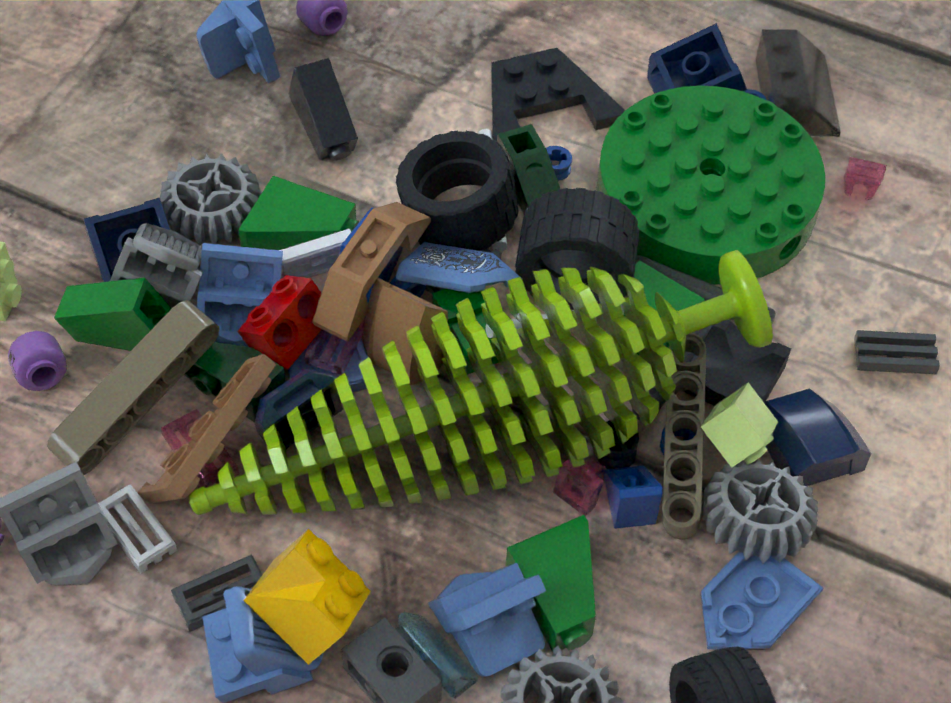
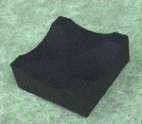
[682,320,791,406]

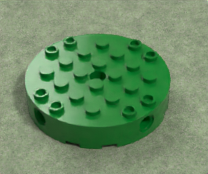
[596,86,825,285]

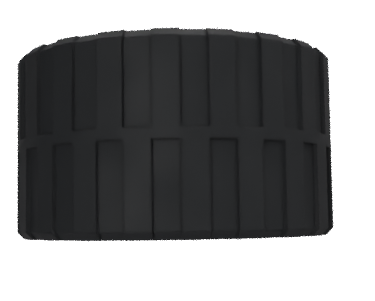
[396,131,519,251]
[515,188,639,310]

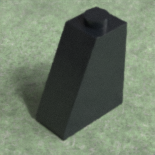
[288,58,358,161]

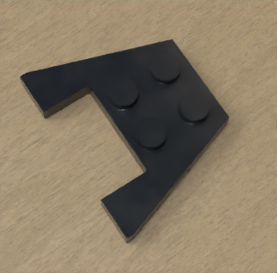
[491,47,625,141]

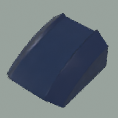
[647,23,747,94]
[84,198,170,282]
[255,369,343,449]
[764,388,871,486]

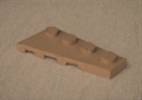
[137,354,277,504]

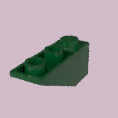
[497,124,560,214]
[184,342,286,423]

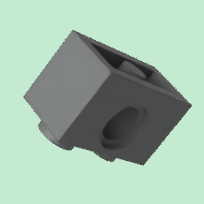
[341,617,443,703]

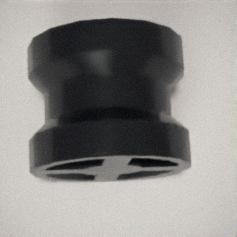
[596,420,639,469]

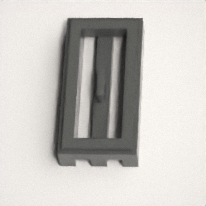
[854,330,940,374]
[171,554,262,632]

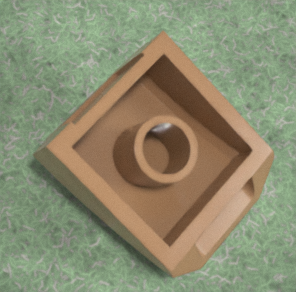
[363,278,448,385]

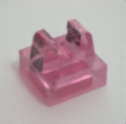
[843,157,887,200]
[553,458,605,516]

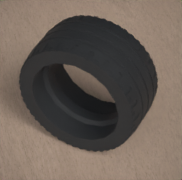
[669,646,776,703]

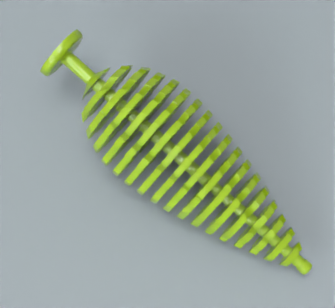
[189,250,773,515]

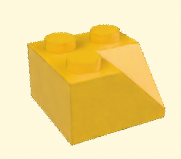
[244,529,371,665]

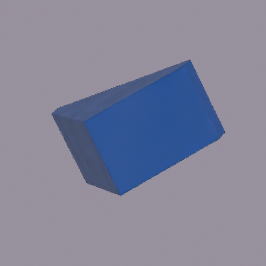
[603,466,662,529]

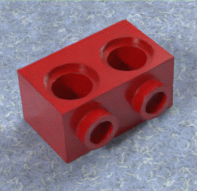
[237,275,322,370]

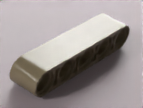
[47,300,220,475]
[662,333,706,540]

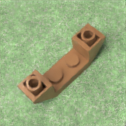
[313,202,431,342]

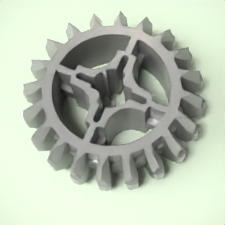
[160,153,262,246]
[701,459,818,564]
[501,645,623,703]

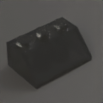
[755,29,841,137]

